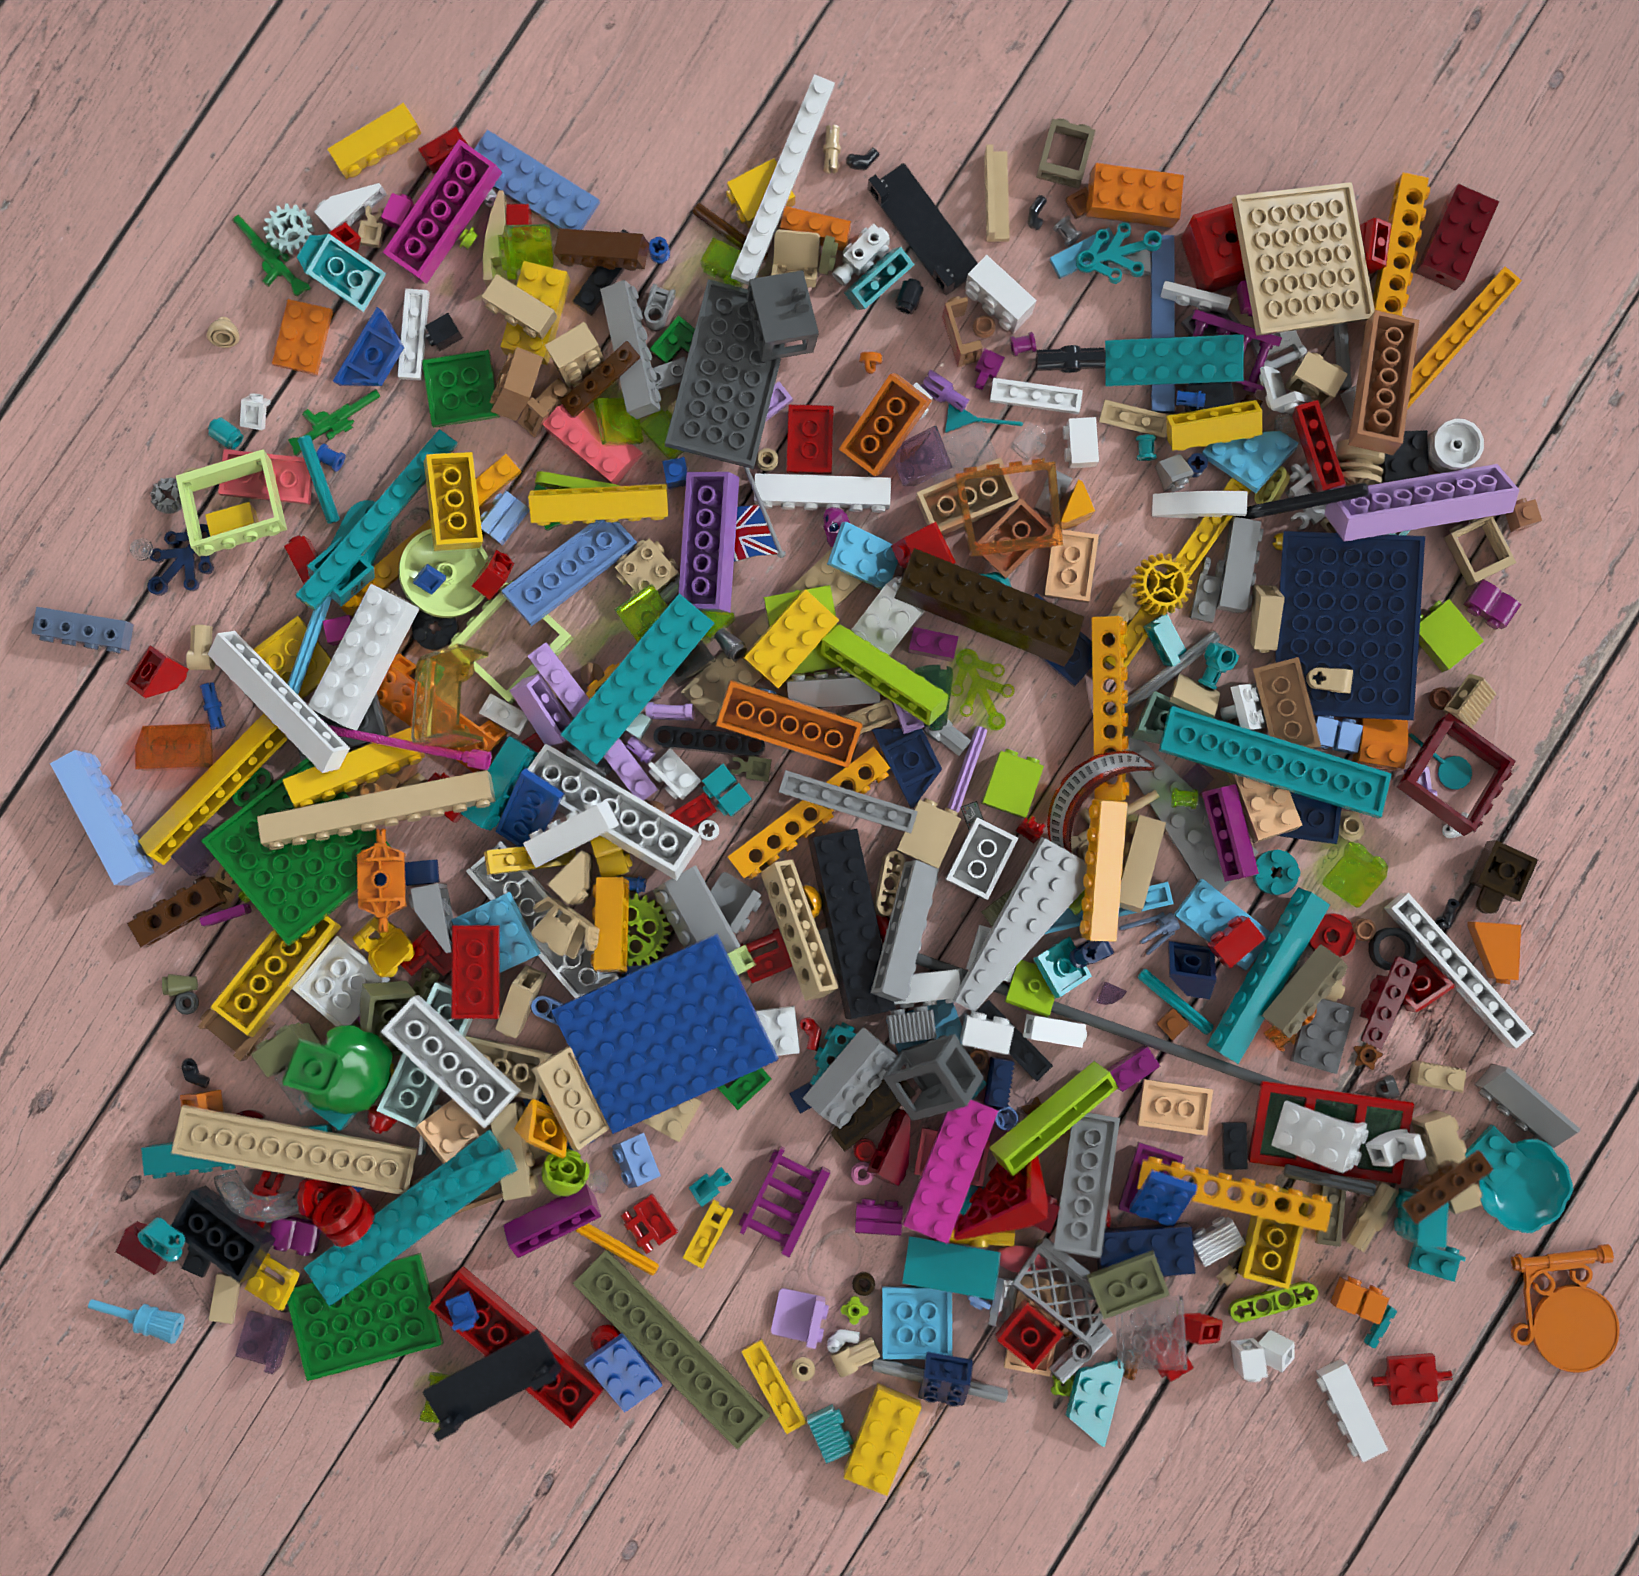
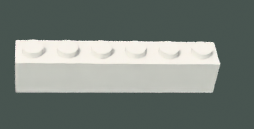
[754,473,891,513]

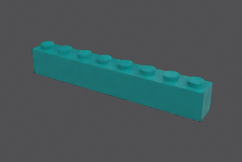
[1206,887,1330,1064]
[141,1123,332,1179]

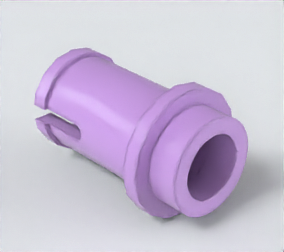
[626,736,655,763]

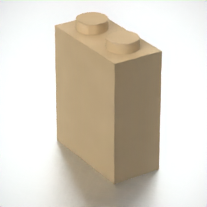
[896,798,961,869]

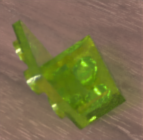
[499,224,554,279]
[1322,841,1388,908]

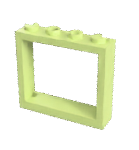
[176,449,287,557]
[449,581,574,704]

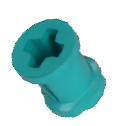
[1136,435,1157,461]

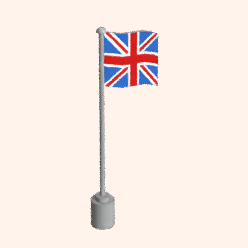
[734,467,786,562]

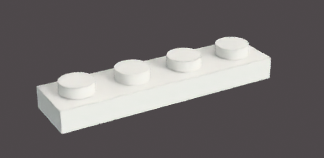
[398,289,430,381]
[990,378,1083,415]

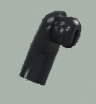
[846,147,880,170]
[1028,195,1047,230]
[1435,899,1459,930]

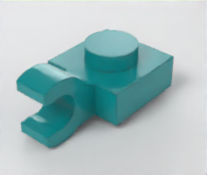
[689,1167,732,1207]

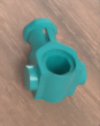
[1198,642,1239,690]

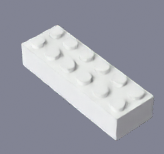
[308,584,420,730]
[381,995,521,1128]

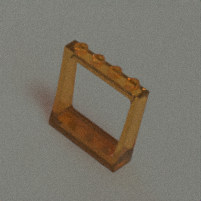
[954,458,1063,557]

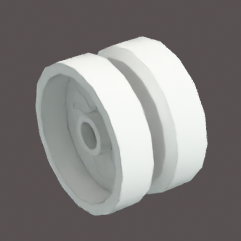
[1428,419,1484,473]

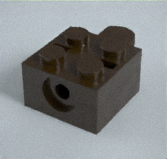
[1469,840,1539,914]

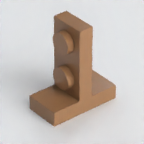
[518,378,572,438]

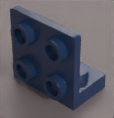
[918,1352,973,1407]

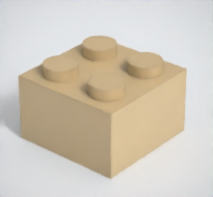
[1284,351,1348,409]

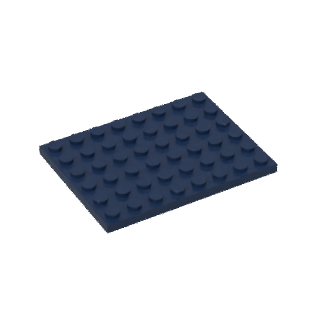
[1275,531,1425,721]

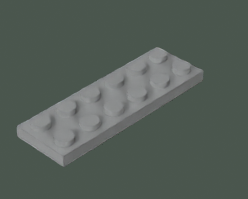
[1053,1113,1120,1258]

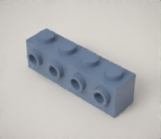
[32,607,134,653]

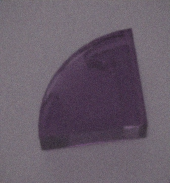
[1096,982,1127,1005]

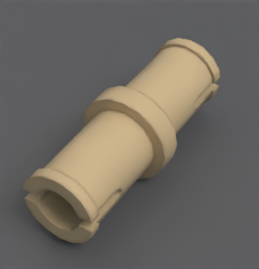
[823,125,841,173]

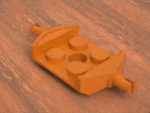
[357,829,407,933]

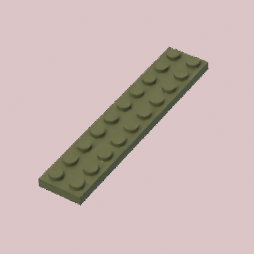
[573,1250,770,1450]

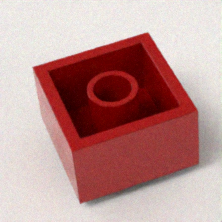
[995,1298,1063,1371]

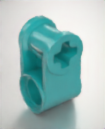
[138,1217,185,1262]

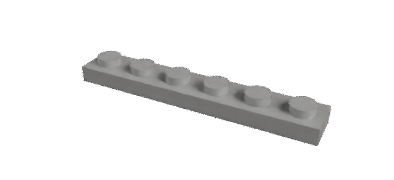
[779,770,918,834]

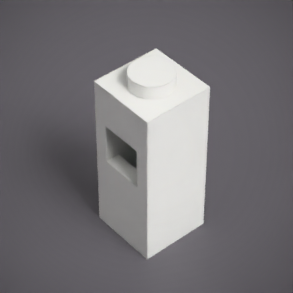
[1023,1014,1087,1048]

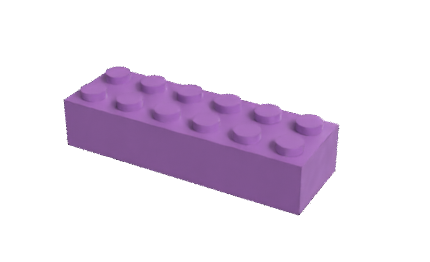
[679,472,739,613]

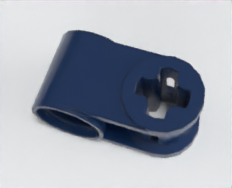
[1069,940,1115,969]

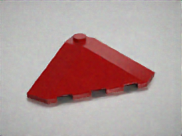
[954,1155,1048,1240]

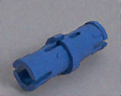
[200,682,226,730]

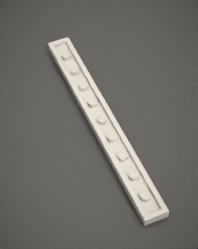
[731,74,835,285]

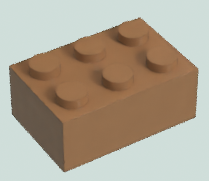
[490,347,543,421]

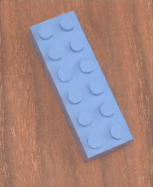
[50,750,155,886]

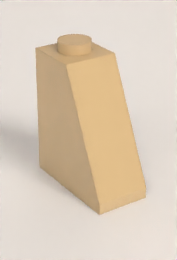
[1250,584,1284,653]
[495,965,547,1038]

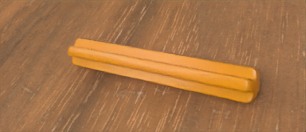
[575,1223,659,1276]

